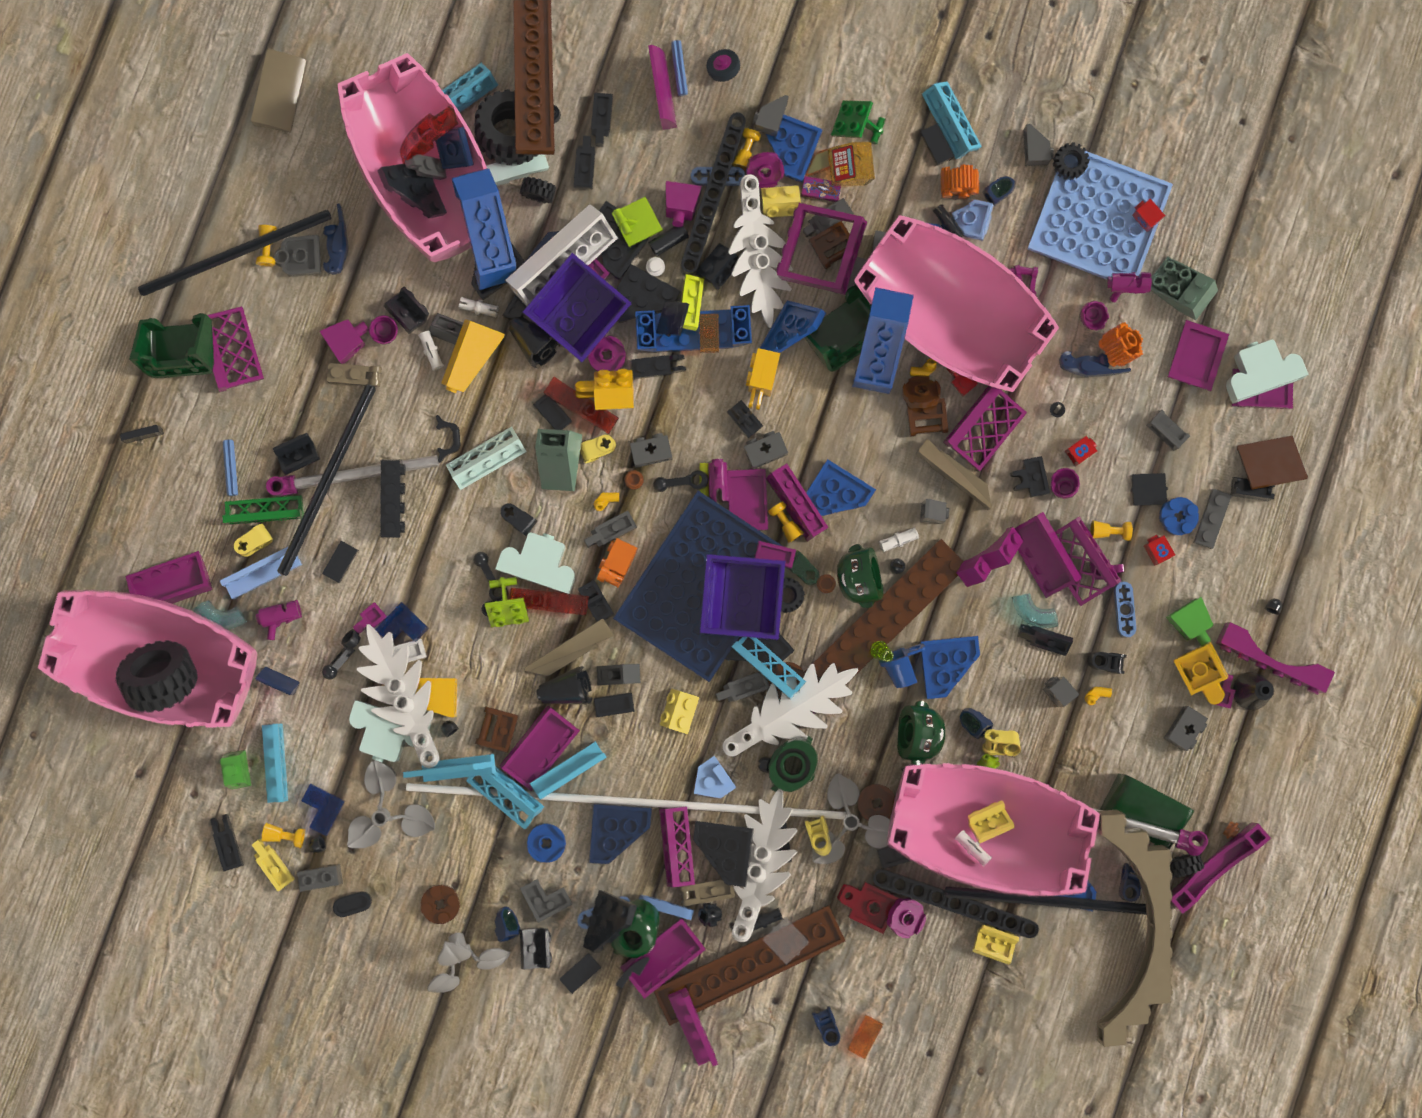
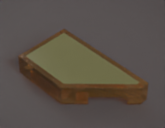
[806,147,834,177]

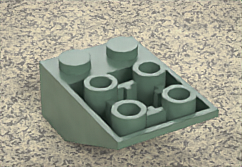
[1151,256,1218,320]
[535,429,582,492]

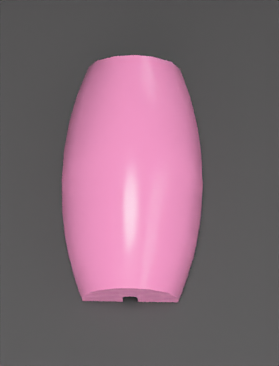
[337,53,487,262]
[854,215,1059,392]
[38,590,257,727]
[887,763,1100,896]

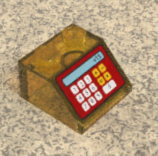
[828,142,875,186]

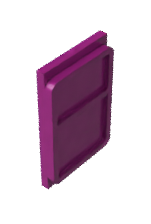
[1231,368,1294,409]
[728,469,768,530]

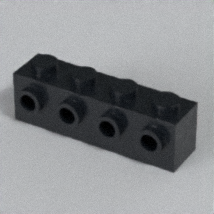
[381,459,406,538]

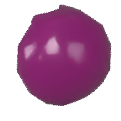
[1080,300,1109,331]
[369,315,398,345]
[1051,468,1080,499]

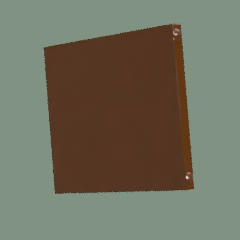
[1237,436,1308,489]

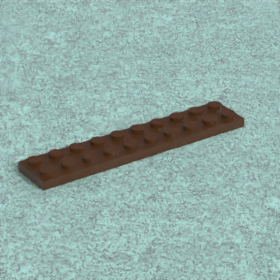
[513,0,555,155]
[804,539,964,699]
[653,905,845,1026]

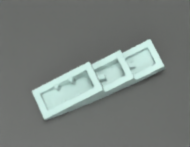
[486,155,549,186]

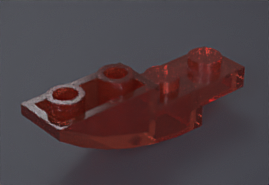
[399,106,458,164]
[543,377,619,434]
[509,587,588,616]

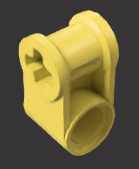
[580,435,616,464]
[234,524,273,557]
[982,729,1021,756]
[805,816,832,856]

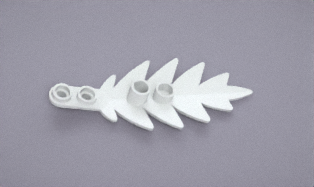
[728,174,793,328]
[357,624,439,768]
[723,663,858,756]
[732,789,797,942]

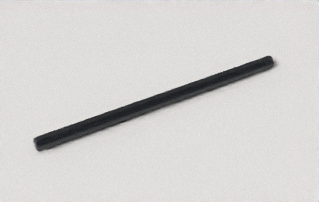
[138,210,332,296]
[277,384,376,576]
[944,886,1147,915]

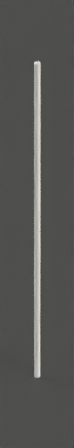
[406,783,851,820]

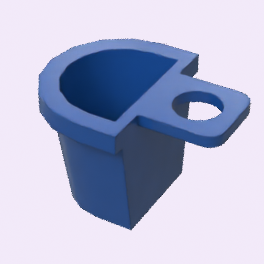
[879,643,926,688]

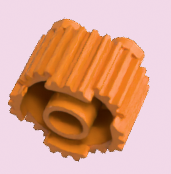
[941,164,979,199]
[1099,322,1143,367]

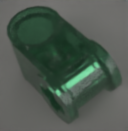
[788,550,819,585]

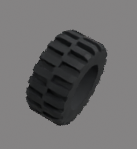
[474,89,539,165]
[115,640,198,713]

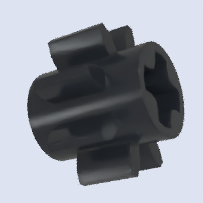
[698,902,722,927]

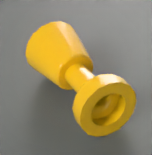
[732,128,761,171]
[256,225,277,267]
[768,501,804,543]
[1090,520,1133,541]
[262,823,305,848]

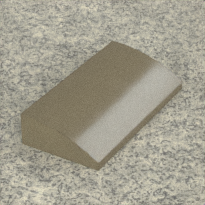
[251,49,307,133]

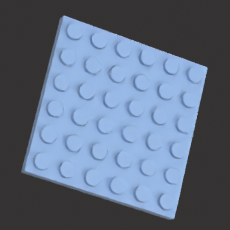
[1027,151,1173,280]

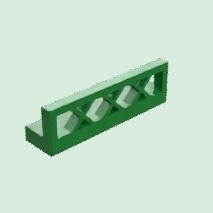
[222,495,304,525]

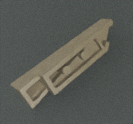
[916,439,992,510]
[524,619,614,676]

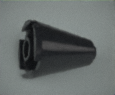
[509,316,560,368]
[536,666,592,705]
[1233,672,1274,710]

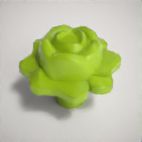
[977,754,1000,769]

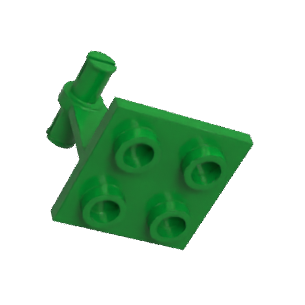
[831,100,886,145]

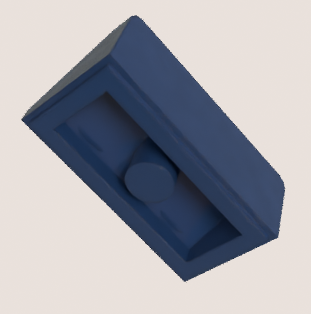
[255,667,300,695]

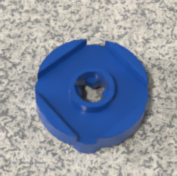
[1159,497,1199,535]
[527,823,566,863]

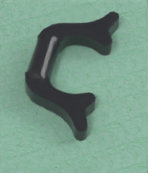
[436,415,461,463]

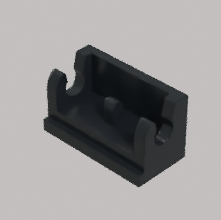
[1230,477,1275,501]

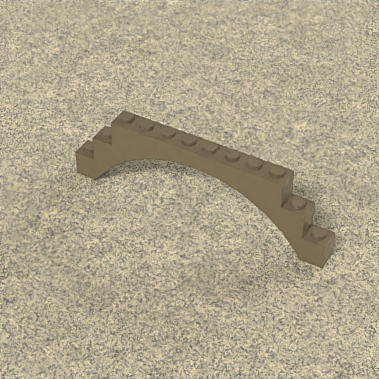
[1096,810,1173,1047]

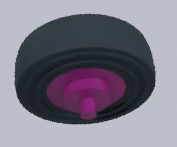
[706,49,740,82]

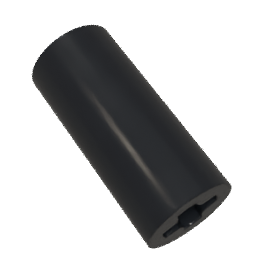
[648,226,689,257]

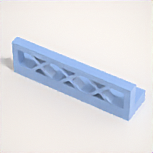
[220,546,302,599]

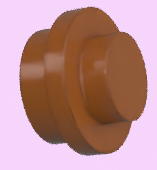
[625,470,644,490]
[817,574,836,593]
[1223,821,1240,839]

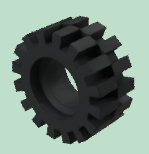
[1053,142,1089,180]
[519,177,556,204]
[781,578,805,613]
[1170,854,1204,878]

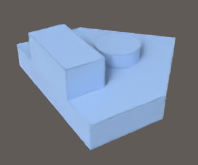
[951,200,994,241]
[694,756,736,799]

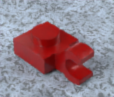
[947,368,978,397]

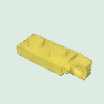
[252,839,295,891]

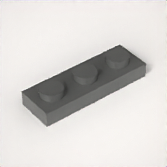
[1193,489,1232,549]

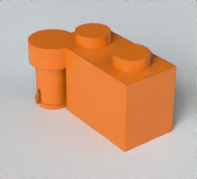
[597,538,638,588]

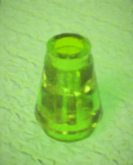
[871,641,894,662]

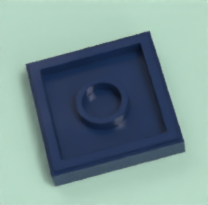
[433,127,474,170]

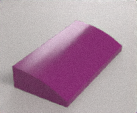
[648,45,677,130]
[1014,512,1082,598]
[125,551,213,604]
[500,705,580,791]
[620,918,706,999]

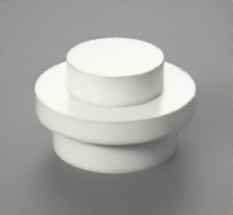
[646,257,665,277]

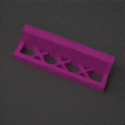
[766,463,829,542]
[659,806,695,887]
[668,988,718,1067]

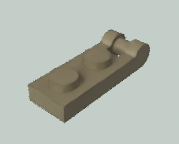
[327,363,382,387]
[678,879,735,906]

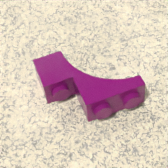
[956,527,1023,587]

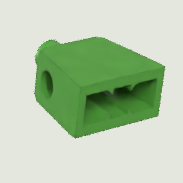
[1166,597,1213,646]
[220,750,251,790]

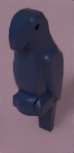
[323,203,349,275]
[1059,351,1131,377]

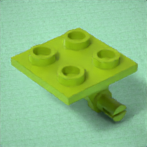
[612,196,663,247]
[485,577,529,627]

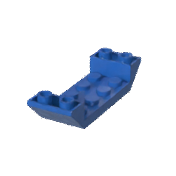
[451,168,516,290]
[852,287,914,394]
[635,305,752,352]

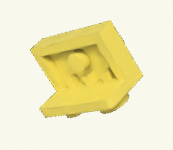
[761,185,801,217]
[660,689,699,734]
[968,800,1014,844]
[972,924,1019,965]

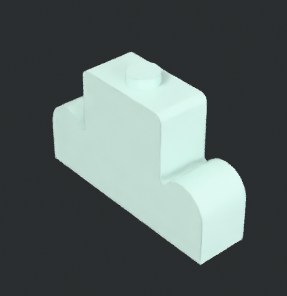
[1226,339,1309,404]
[496,532,575,595]
[349,700,431,762]

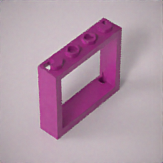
[776,203,867,295]

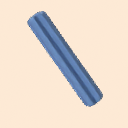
[671,40,688,96]
[222,440,238,496]

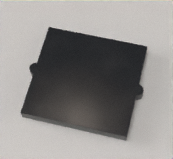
[656,300,689,337]
[1130,473,1168,506]

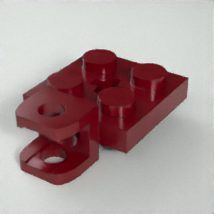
[837,881,899,934]

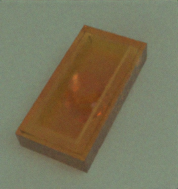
[700,314,719,353]
[847,1014,884,1059]

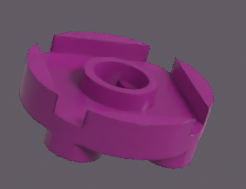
[746,152,784,189]
[588,336,626,372]
[887,898,926,938]

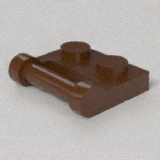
[809,221,850,269]
[906,398,948,437]
[475,706,519,753]

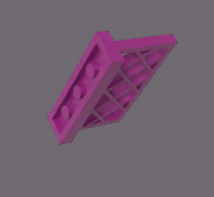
[208,306,264,392]
[943,385,1027,471]
[1055,516,1121,606]

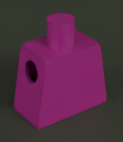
[665,181,702,227]
[320,319,369,364]

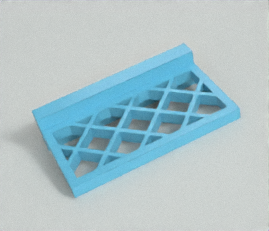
[403,754,496,782]

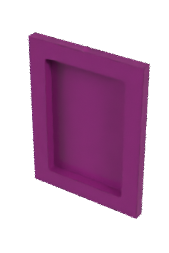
[1167,320,1229,391]

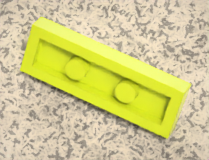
[681,274,704,331]

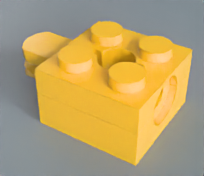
[745,348,780,410]
[575,369,634,410]
[1174,642,1229,705]

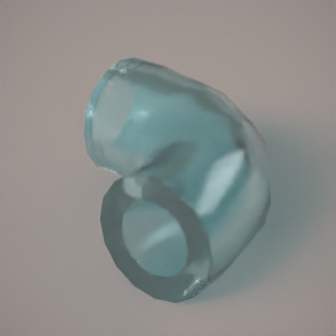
[1012,593,1058,628]
[193,600,247,630]

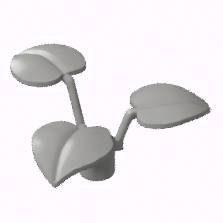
[347,760,435,848]
[812,773,890,864]
[427,933,510,993]

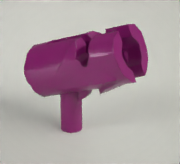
[1107,272,1152,303]
[708,459,729,502]
[256,600,302,640]

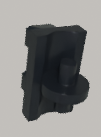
[727,400,763,439]

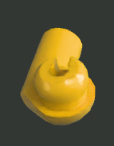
[910,358,937,376]
[593,492,619,511]
[1085,687,1112,705]

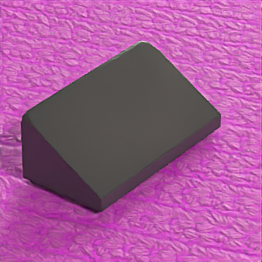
[429,313,463,344]

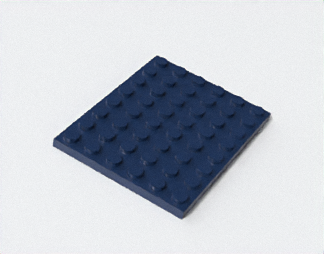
[613,491,784,682]

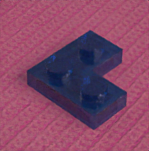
[375,602,429,642]
[301,783,346,836]

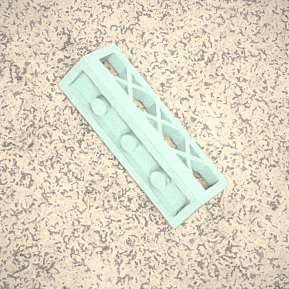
[446,427,527,490]

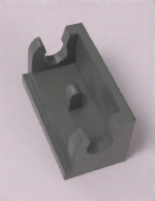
[1147,409,1190,451]

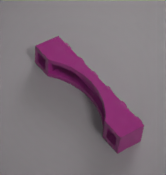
[1215,622,1335,695]
[1170,822,1271,914]

